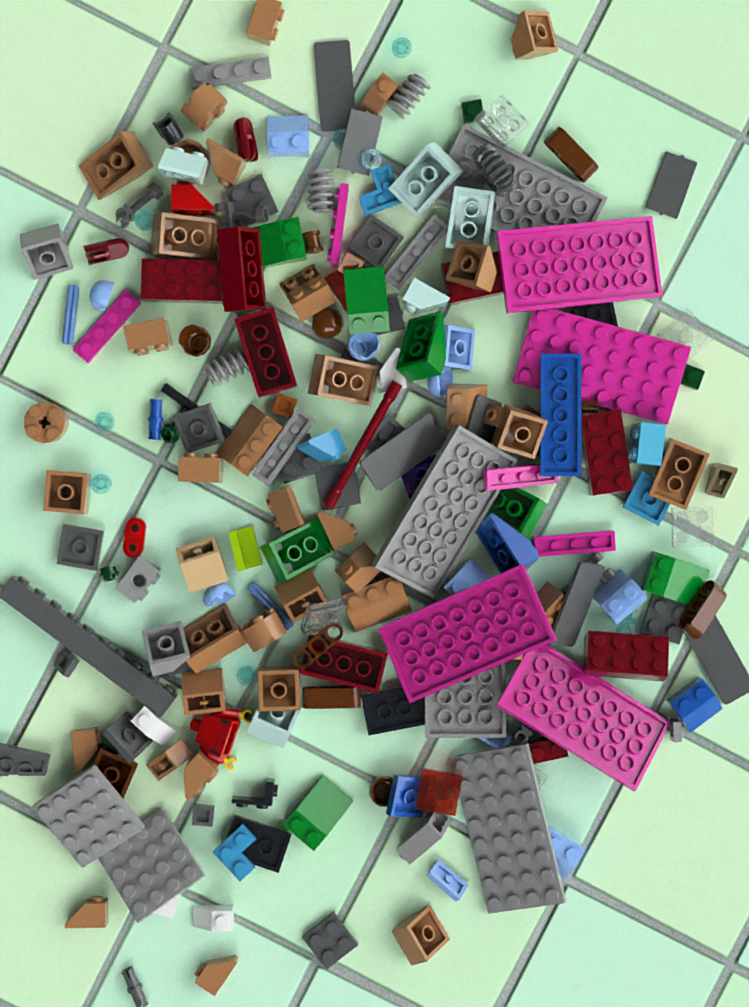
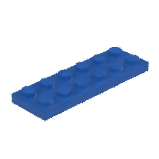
[540,354,582,476]

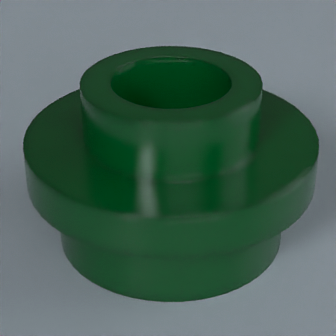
[161,423,179,443]
[99,566,119,582]

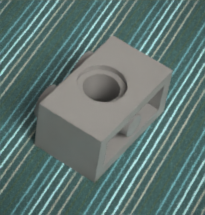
[115,555,161,603]

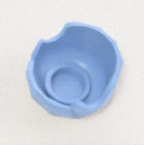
[89,280,114,311]
[347,332,380,361]
[427,367,453,398]
[203,582,236,608]

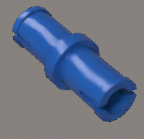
[147,399,164,440]

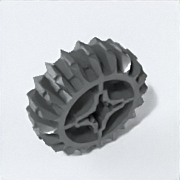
[472,143,517,197]

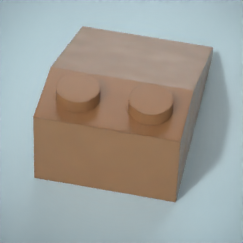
[79,132,154,200]
[151,212,219,260]
[308,354,379,406]
[648,438,710,510]

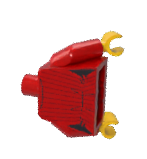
[190,708,252,770]

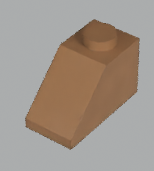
[358,72,399,115]
[317,512,358,550]
[71,727,103,773]
[146,739,193,781]
[65,896,108,928]
[194,955,239,996]

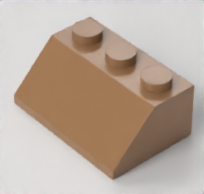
[216,404,284,477]
[341,576,412,632]
[183,603,247,674]

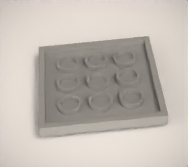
[425,662,506,738]
[32,764,145,868]
[98,808,206,923]

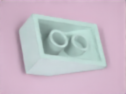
[388,142,463,218]
[445,186,495,251]

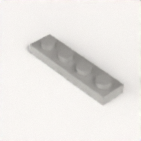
[189,57,272,90]
[385,214,448,290]
[252,408,315,486]

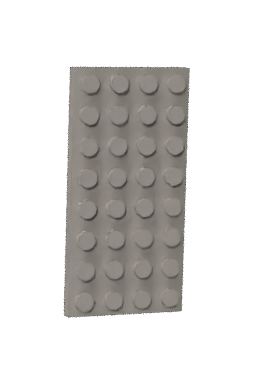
[435,124,608,232]
[372,423,518,599]
[451,743,566,914]

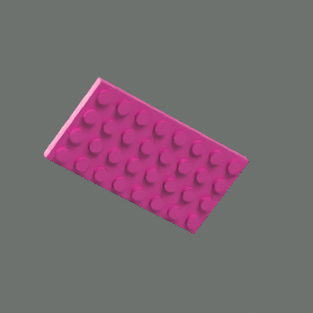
[496,216,663,314]
[512,309,691,425]
[378,564,557,703]
[495,645,671,792]

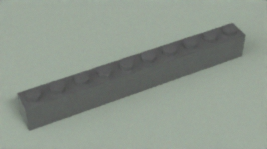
[0,575,178,717]

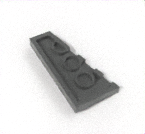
[0,743,51,776]

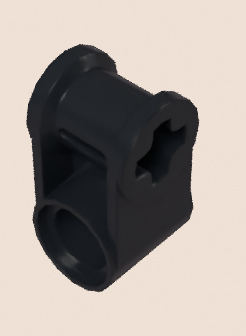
[152,112,184,145]

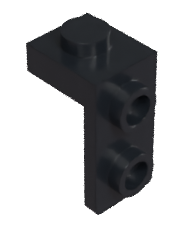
[232,778,278,809]

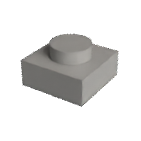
[669,719,685,742]

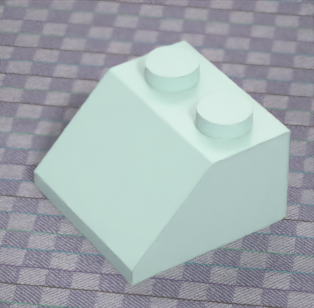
[158,147,208,186]
[401,278,450,314]
[246,705,302,749]

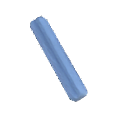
[62,285,79,345]
[247,582,295,630]

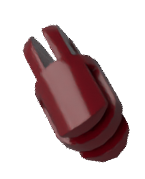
[234,117,258,162]
[83,238,129,265]

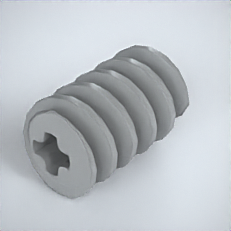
[387,73,431,119]
[307,169,333,213]
[205,349,250,387]

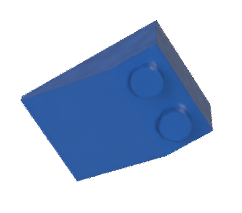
[476,513,540,574]

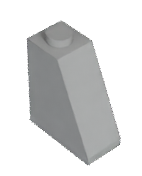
[396,805,452,864]

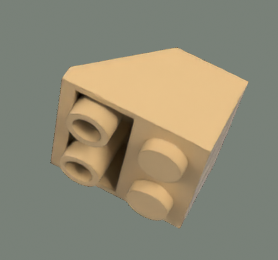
[176,536,229,593]

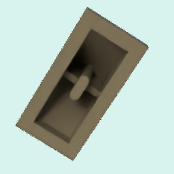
[705,463,738,498]

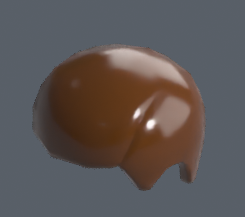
[311,308,344,339]
[178,324,211,357]
[369,776,393,807]

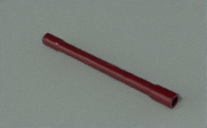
[323,380,402,510]

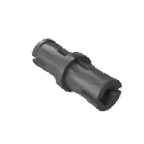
[121,966,149,1007]

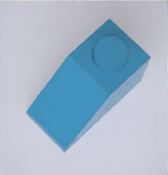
[297,428,347,462]

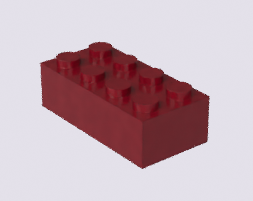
[217,226,267,312]
[441,251,504,306]
[141,258,223,304]
[234,307,298,399]
[581,409,633,496]
[583,630,669,682]
[299,632,388,693]

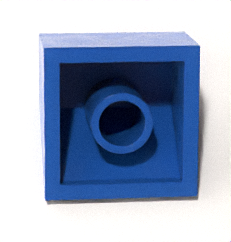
[666,676,723,733]

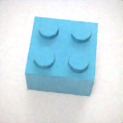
[628,422,666,466]

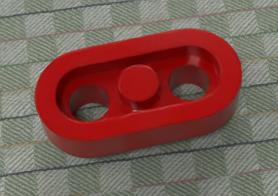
[123,517,147,558]

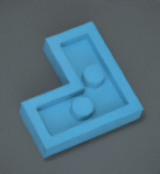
[358,164,402,217]
[213,823,256,882]

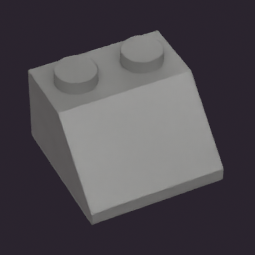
[20,223,73,280]
[142,621,190,677]

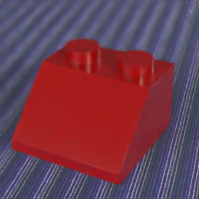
[171,181,216,216]

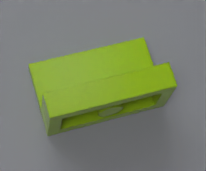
[228,526,263,571]

